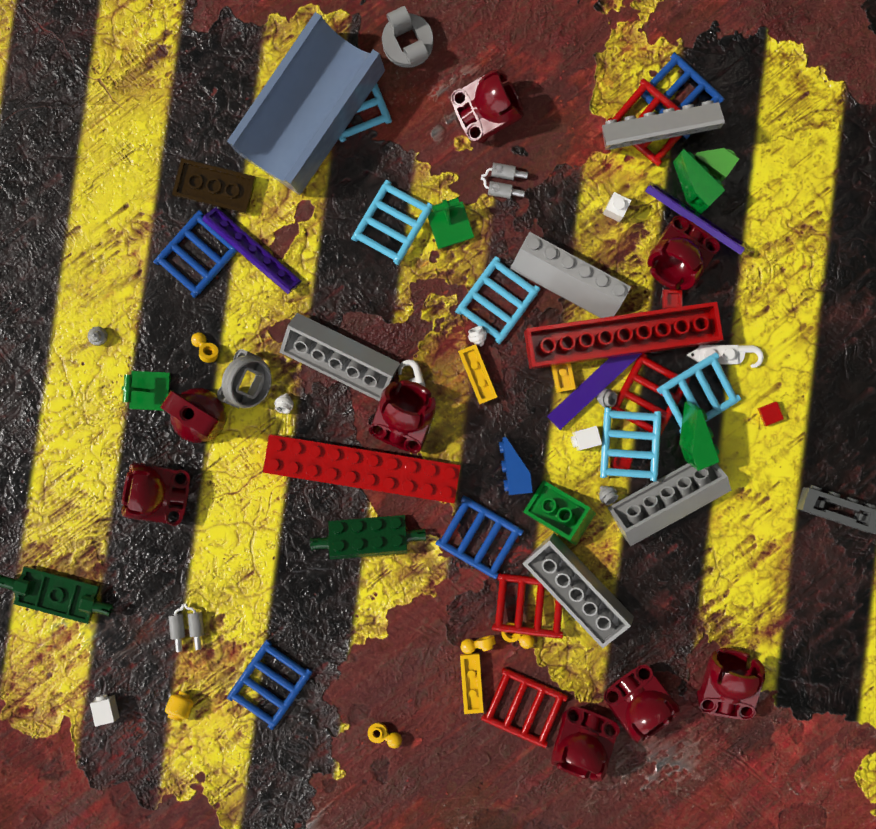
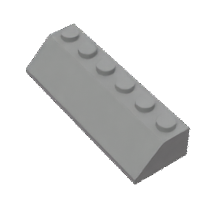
[602,100,725,150]
[510,232,631,318]
[280,313,400,401]
[608,463,732,546]
[522,533,634,648]

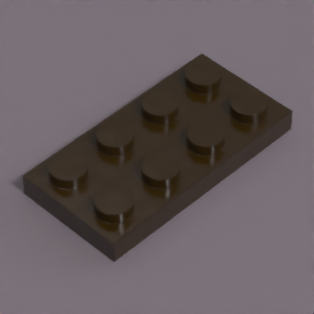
[172,158,256,214]

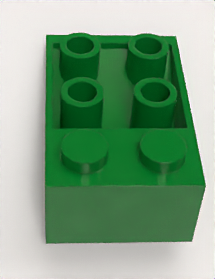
[673,149,725,214]
[679,401,720,471]

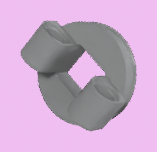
[382,6,433,67]
[217,349,272,409]

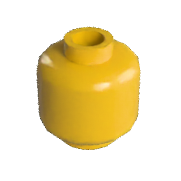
[165,691,194,722]

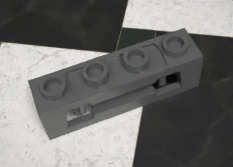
[796,485,876,534]

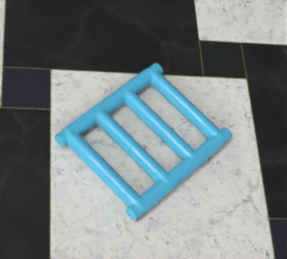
[339,83,392,142]
[351,180,433,265]
[455,256,541,344]
[657,352,741,434]
[600,407,661,482]

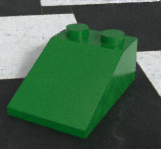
[523,480,596,546]

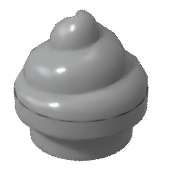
[88,327,108,346]
[596,389,617,408]
[599,485,618,505]

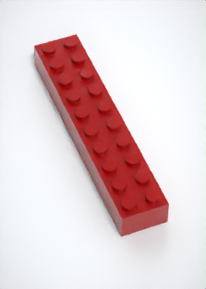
[524,302,724,369]
[263,434,461,503]

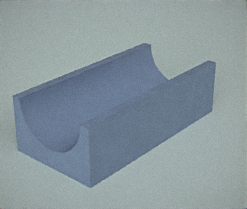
[227,12,385,195]

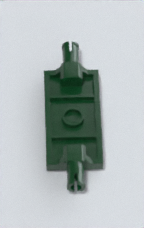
[310,515,426,560]
[0,566,113,624]

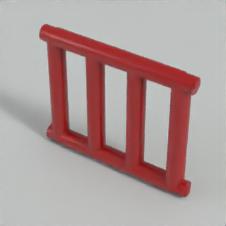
[607,78,681,167]
[611,353,691,436]
[492,573,563,639]
[481,668,568,748]

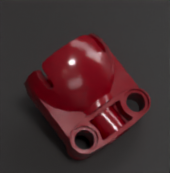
[451,69,524,143]
[647,216,720,290]
[369,380,436,453]
[160,388,226,443]
[121,463,190,526]
[696,648,765,720]
[604,665,680,743]
[551,706,620,782]

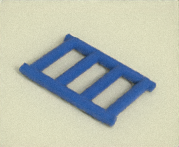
[641,52,725,139]
[153,210,237,298]
[435,496,524,579]
[226,639,313,730]

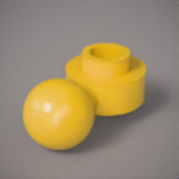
[191,332,218,363]
[501,622,535,649]
[461,635,496,654]
[368,722,402,749]

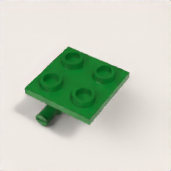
[428,197,474,250]
[121,371,171,411]

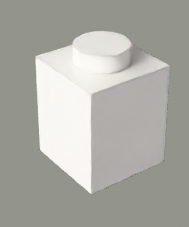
[603,192,631,222]
[570,426,602,451]
[90,694,120,727]

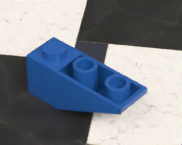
[499,437,533,495]

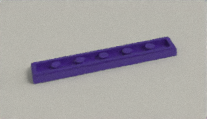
[645,182,745,255]
[202,207,301,294]
[547,353,642,430]

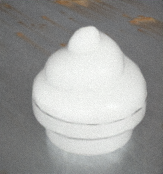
[468,326,487,347]
[274,393,294,414]

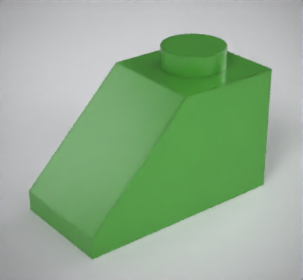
[694,148,739,182]

